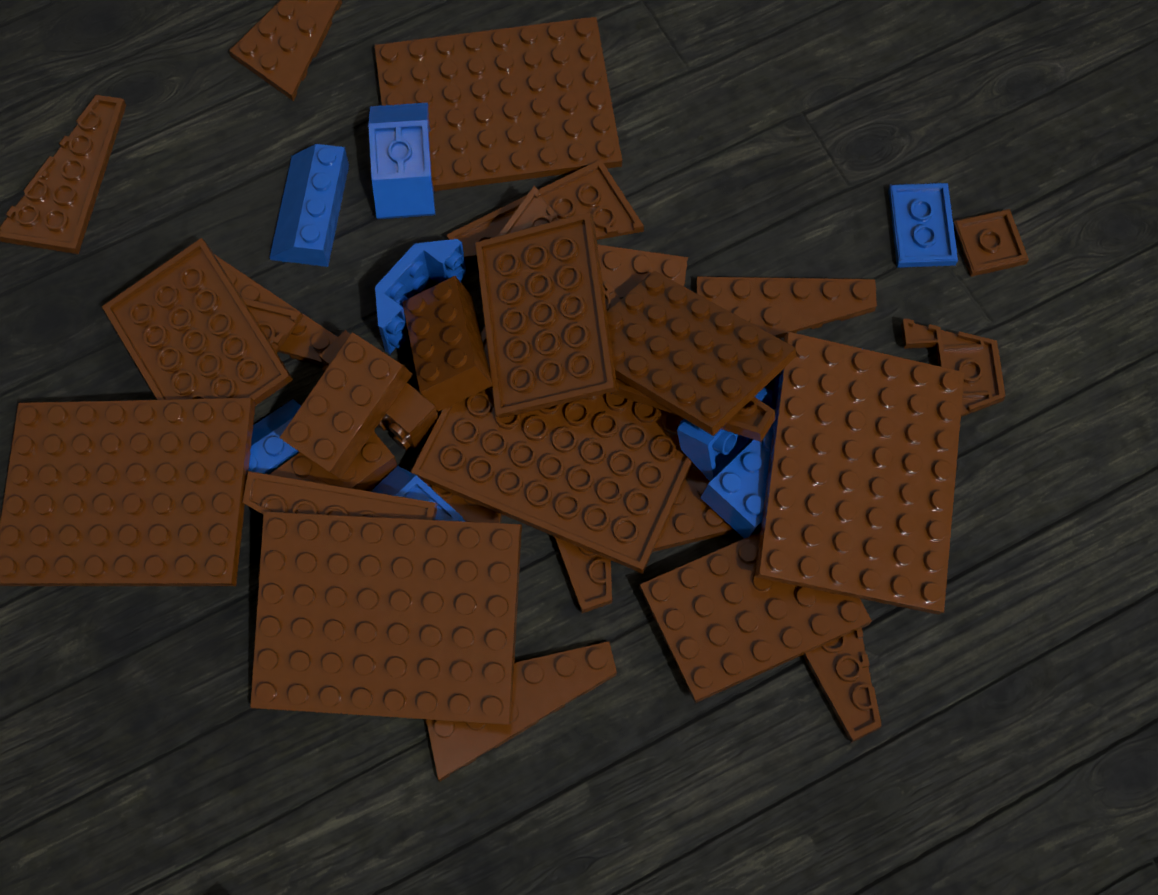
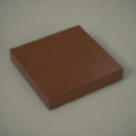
[953,209,1029,277]

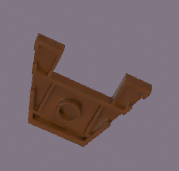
[901,319,1006,417]

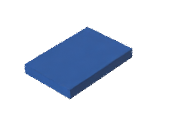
[888,183,958,268]

